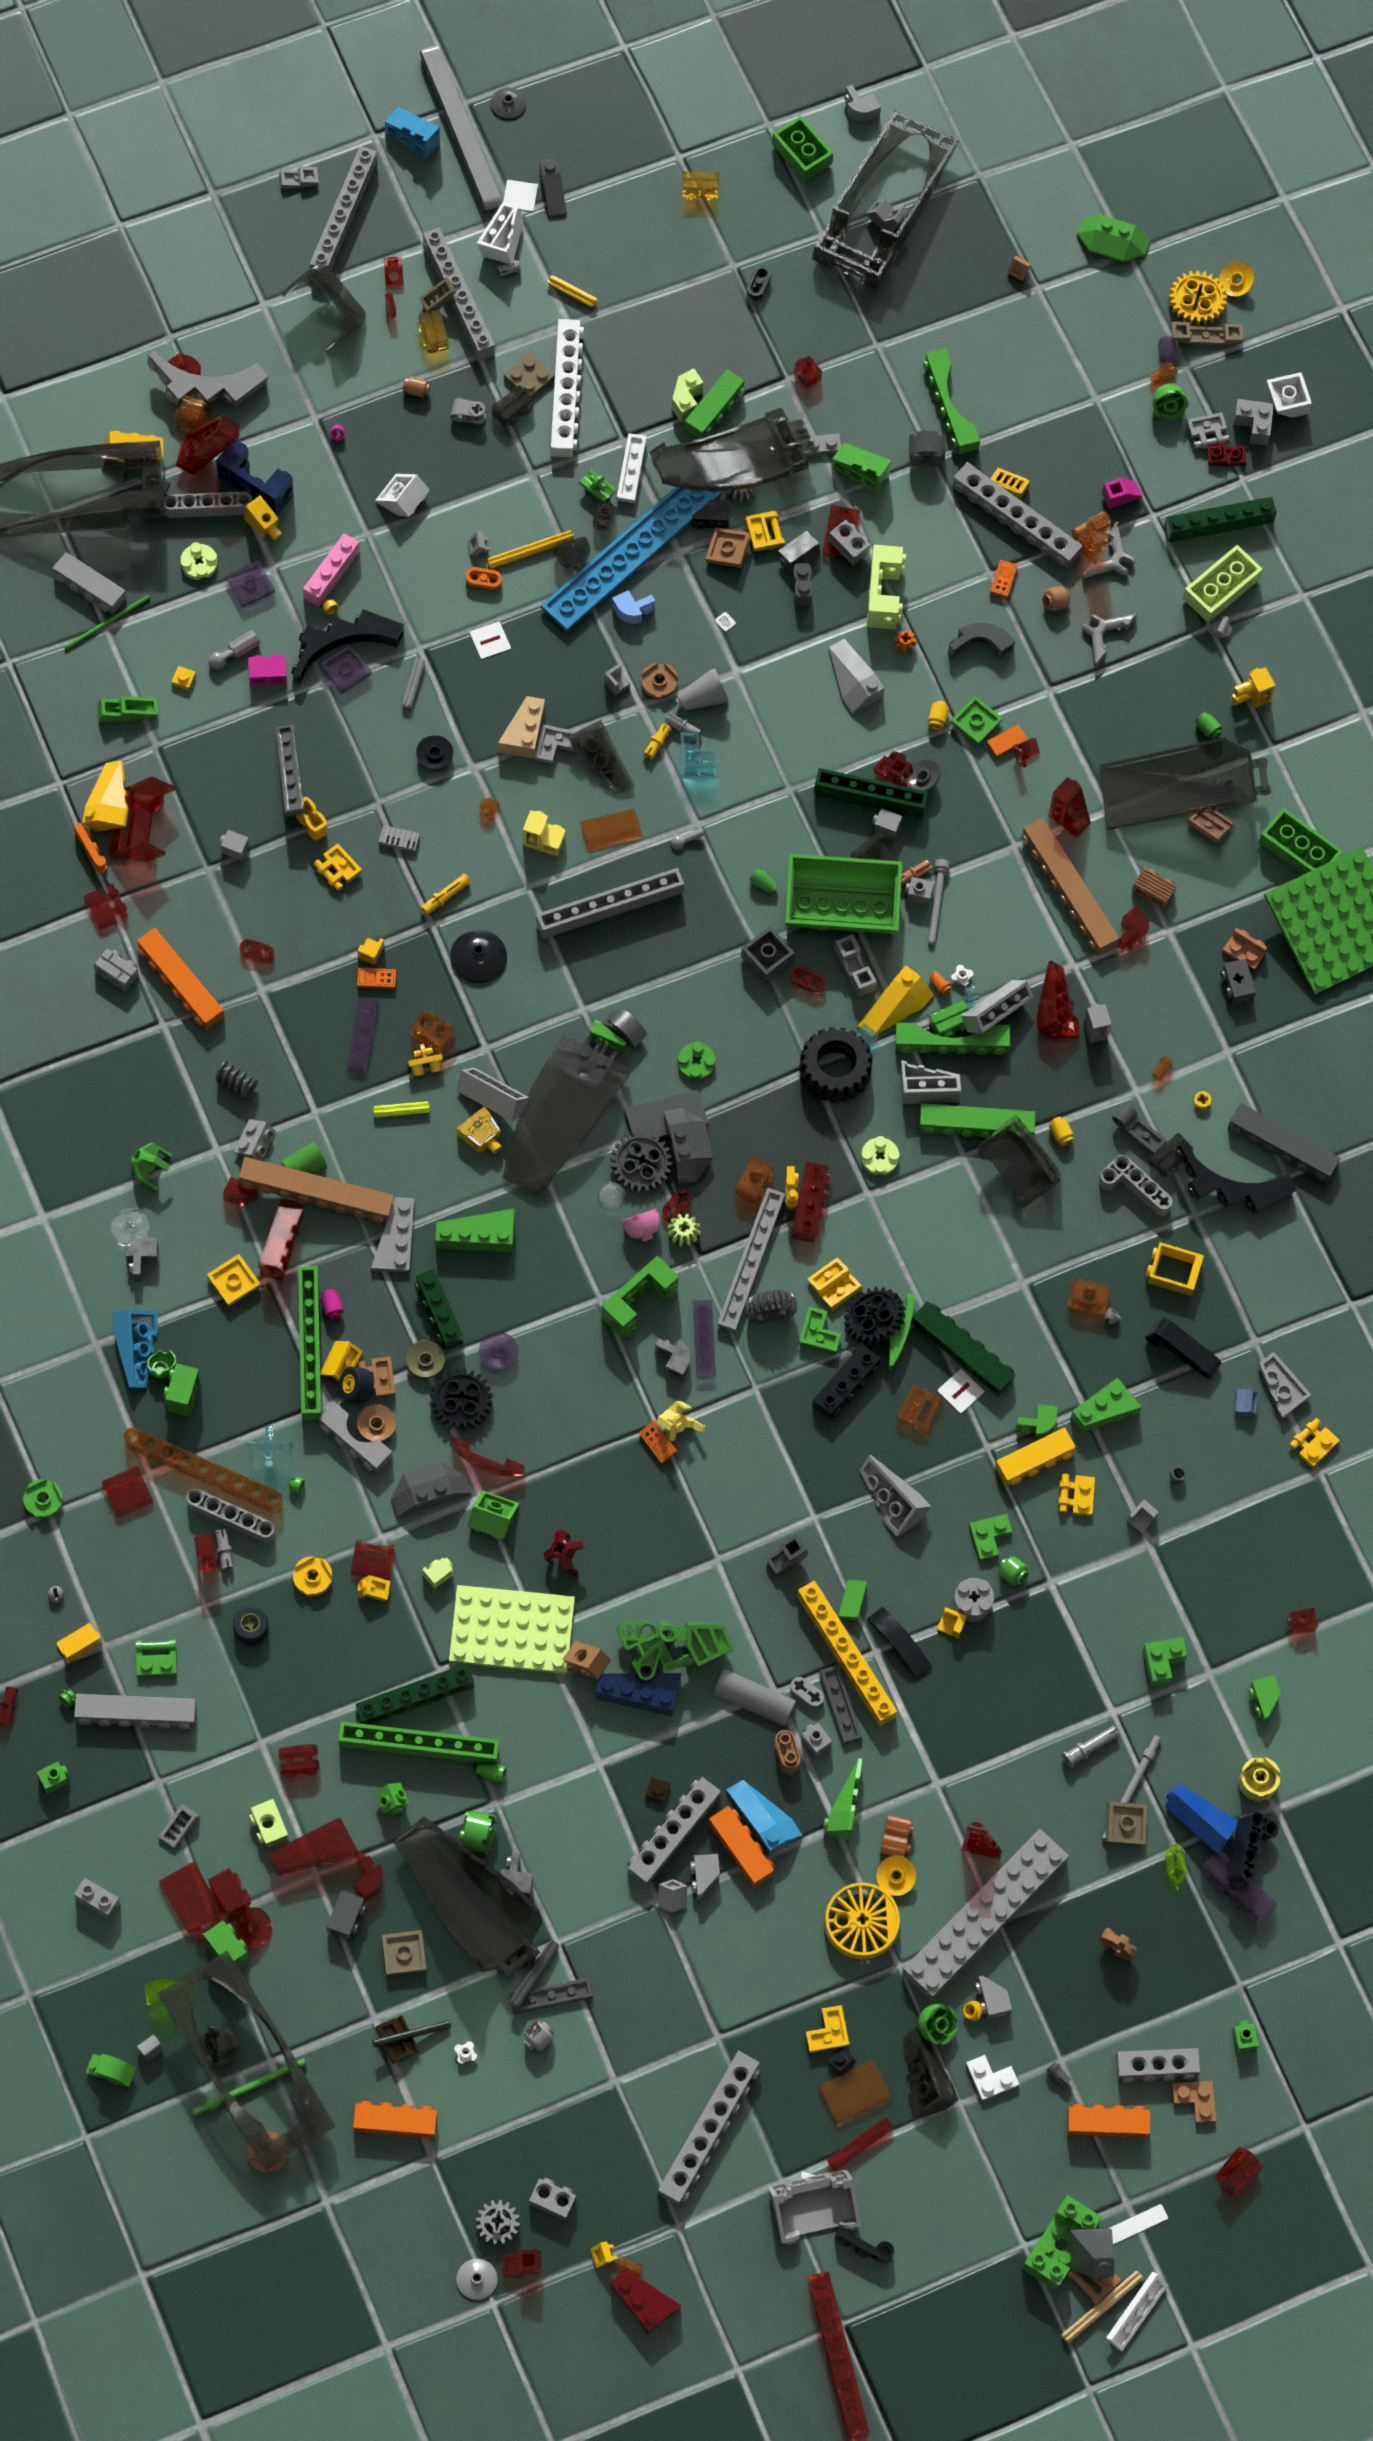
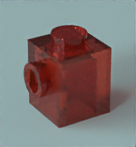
[794,355,822,389]

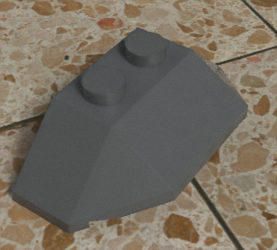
[663,1108,713,1185]
[391,1461,472,1518]

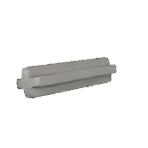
[402,658,425,709]

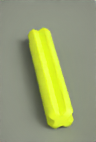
[373,1102,430,1117]

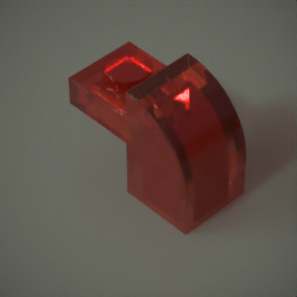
[873,756,913,786]
[1118,906,1149,951]
[223,1177,259,1206]
[353,1852,384,1902]
[502,2249,542,2277]

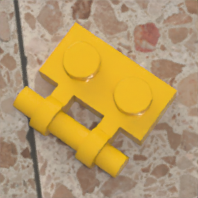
[313,843,362,891]
[785,1166,798,1210]
[1289,1418,1340,1468]
[1058,1474,1095,1517]

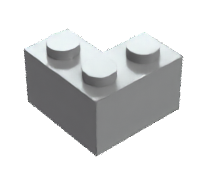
[1233,399,1274,446]

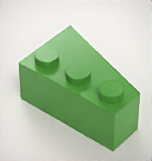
[831,443,892,494]
[1070,1378,1142,1433]

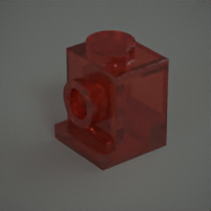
[1287,1607,1318,1635]

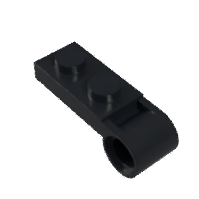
[834,2227,894,2263]

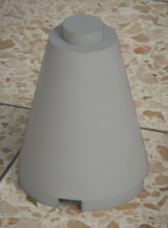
[676,668,729,711]

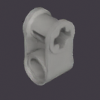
[450,398,486,425]

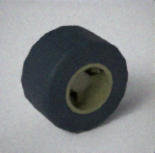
[233,1606,269,1645]

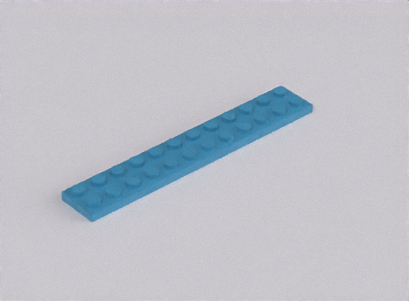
[541,468,723,632]

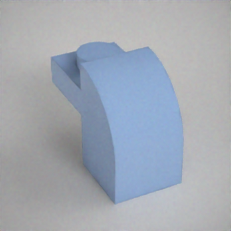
[612,590,655,624]

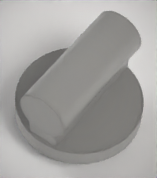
[1213,616,1231,638]

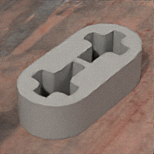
[790,1677,824,1709]

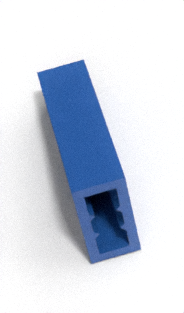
[1165,1783,1238,1854]

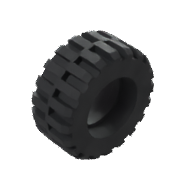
[799,1027,873,1103]

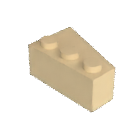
[498,696,545,758]

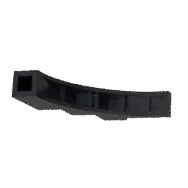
[291,609,404,684]
[1176,1140,1297,1214]

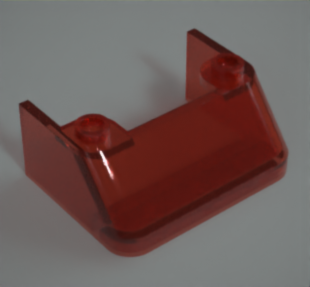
[109,776,176,862]

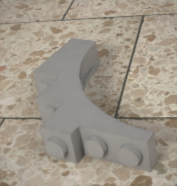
[147,351,269,408]

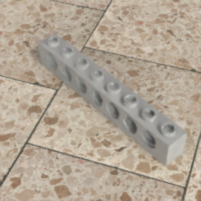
[310,146,377,280]
[423,227,495,362]
[952,462,1083,569]
[657,2050,760,2206]

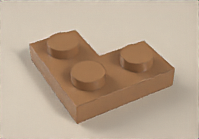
[1172,2081,1216,2124]

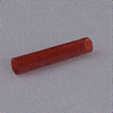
[827,2117,894,2171]

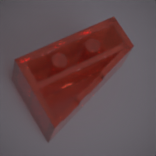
[1048,777,1091,838]

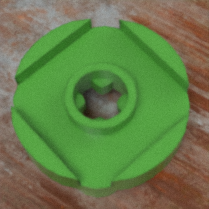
[678,1041,716,1080]
[23,1479,63,1519]

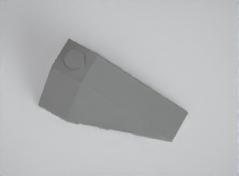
[860,1455,931,1537]

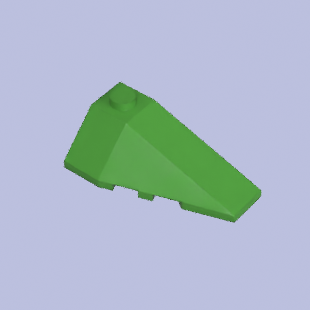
[823,1758,862,1840]

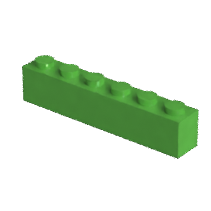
[919,1103,1035,1141]

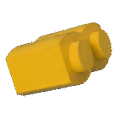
[296,797,327,841]

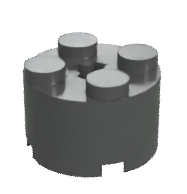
[909,431,946,466]

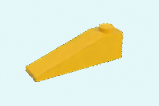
[82,761,128,832]

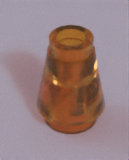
[1149,361,1178,385]

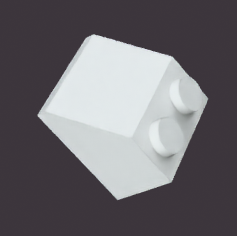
[1266,372,1312,418]
[375,474,430,517]

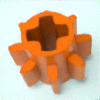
[893,629,917,654]

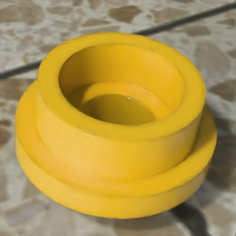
[963,2001,982,2021]

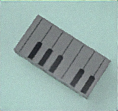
[379,825,420,853]

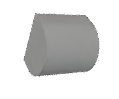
[137,2035,163,2062]

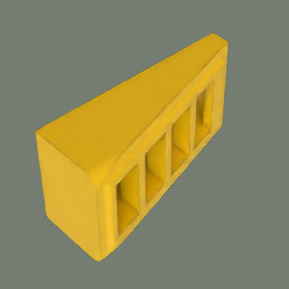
[991,468,1030,500]

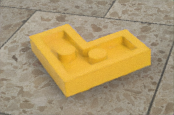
[806,2005,849,2053]

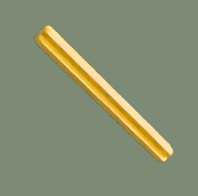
[487,531,574,569]

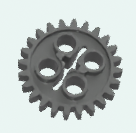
[610,1131,672,1193]

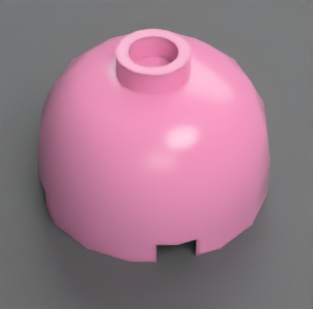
[621,1208,661,1242]

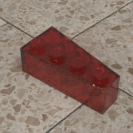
[175,415,241,476]
[268,1817,359,1876]

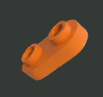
[466,567,502,590]

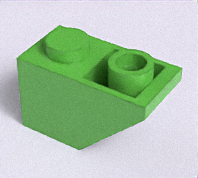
[1248,1675,1281,1723]

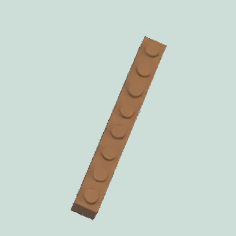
[1022,818,1119,955]
[237,1157,394,1223]

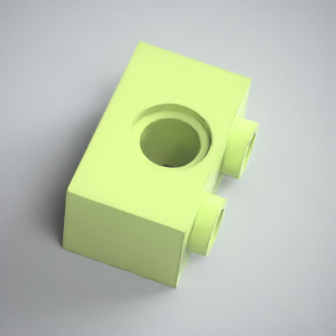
[249,1799,289,1849]

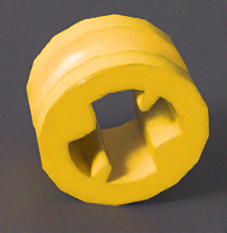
[1194,1091,1211,1110]

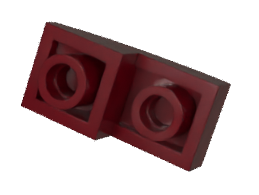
[1208,444,1246,466]

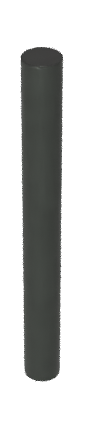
[372,2020,451,2048]

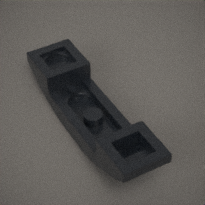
[867,1607,932,1679]

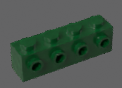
[414,1269,463,1350]

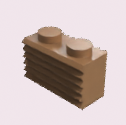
[1132,868,1177,910]

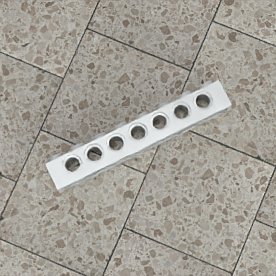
[551,319,584,457]

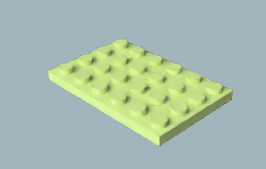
[449,1585,575,1674]

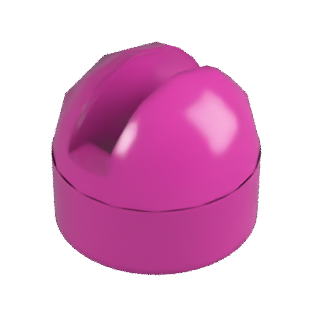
[330,425,345,441]

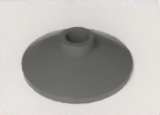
[491,87,526,119]
[905,760,940,791]

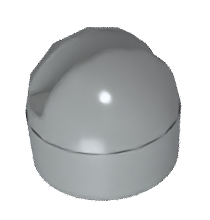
[1104,1308,1121,1325]
[48,1586,64,1603]

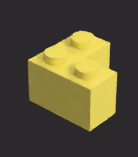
[523,810,566,857]

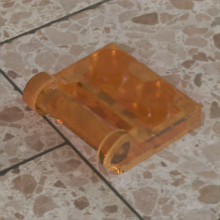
[896,1384,944,1434]

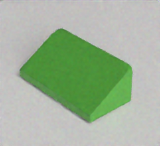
[838,1580,867,1622]

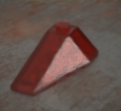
[1037,960,1079,1039]
[961,1822,1002,1860]

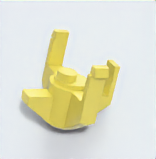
[657,1401,706,1441]

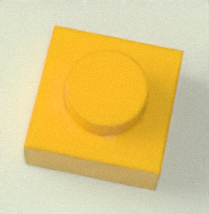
[171,666,196,690]

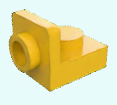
[358,1575,390,1601]

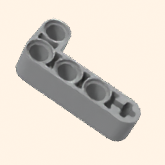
[1099,1155,1173,1216]

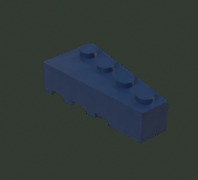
[595,1673,682,1716]

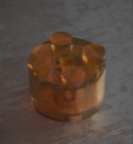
[174,395,212,437]

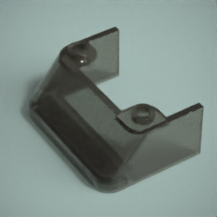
[282,264,366,351]

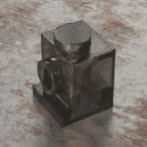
[593,502,616,533]

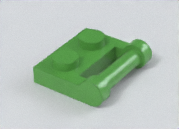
[136,1639,177,1677]

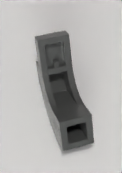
[948,623,1015,659]

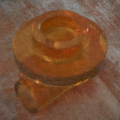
[479,797,500,820]

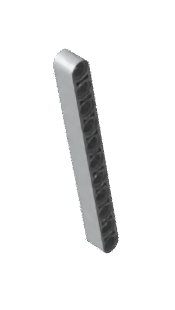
[420,45,502,212]

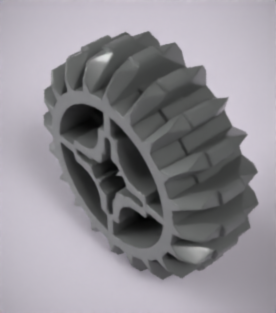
[745,1290,797,1323]

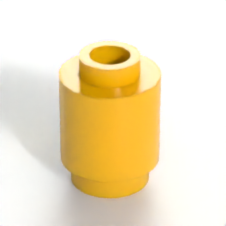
[928,701,950,730]
[1049,1117,1074,1146]

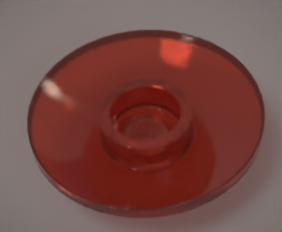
[236,1907,272,1948]

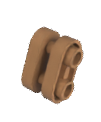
[774,1730,801,1774]

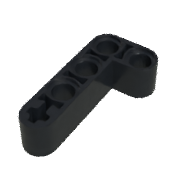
[1145,1318,1221,1379]
[1228,1812,1278,1886]

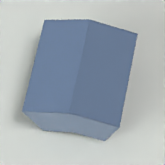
[1234,1388,1258,1416]

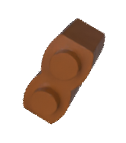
[879,1815,914,1858]

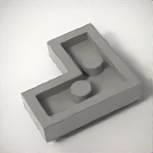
[534,724,579,764]

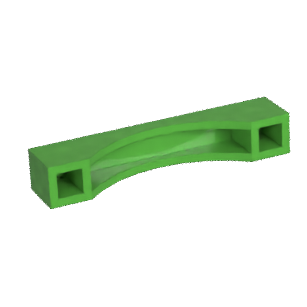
[923,348,980,455]
[895,1023,1010,1055]

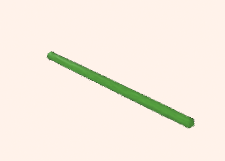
[64,595,150,649]

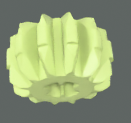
[668,1214,700,1247]

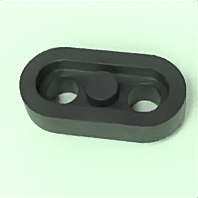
[747,265,771,299]

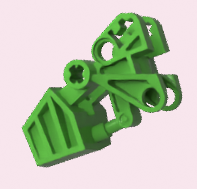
[617,1620,734,1680]

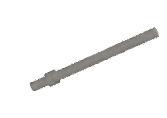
[1102,1735,1161,1841]

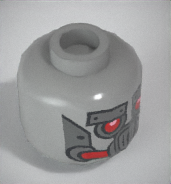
[524,2021,554,2051]

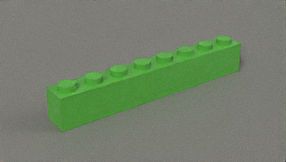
[298,1266,321,1421]
[338,1721,499,1764]

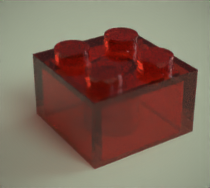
[208,1868,252,1923]

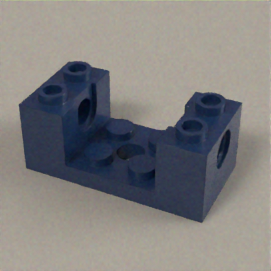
[216,439,294,516]

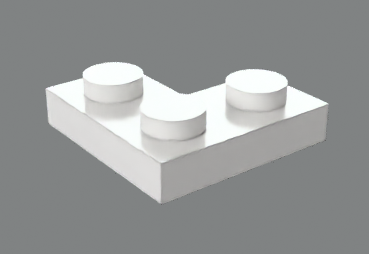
[966,2055,1019,2101]

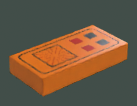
[990,560,1018,599]
[357,968,396,989]
[639,1421,678,1463]

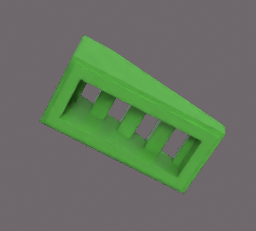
[589,1020,626,1053]

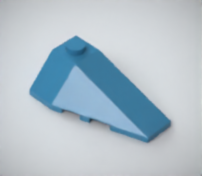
[113,1310,158,1388]
[726,1780,803,1856]

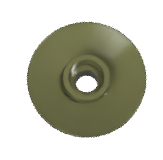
[406,1340,445,1378]

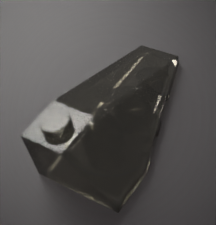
[903,2027,959,2119]

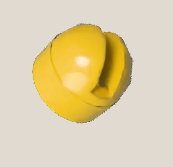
[323,599,339,616]

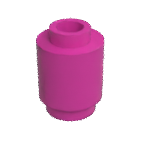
[320,1289,344,1319]

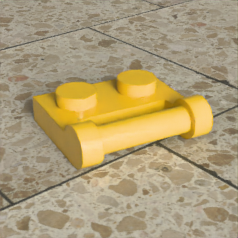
[745,511,786,552]

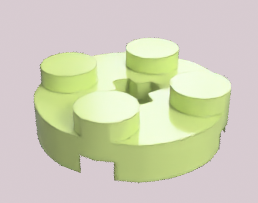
[181,542,217,580]
[861,1136,900,1175]

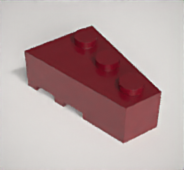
[610,2270,681,2335]

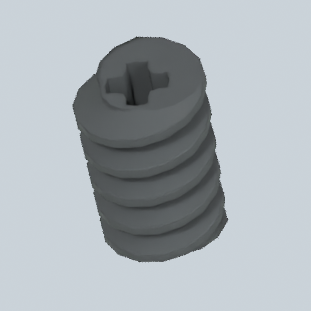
[215,1060,258,1099]

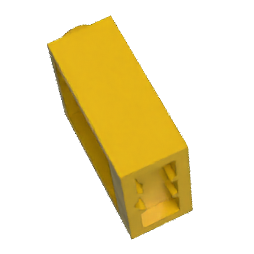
[1146,1242,1204,1296]

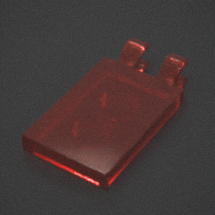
[159,1862,223,1942]

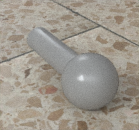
[670,829,705,850]

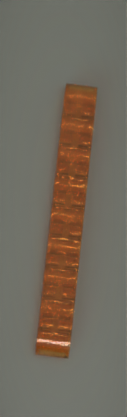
[124,1427,283,1513]

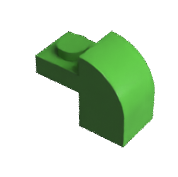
[1016,1404,1058,1440]
[86,2054,136,2087]

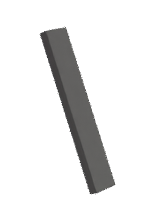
[276,724,305,817]

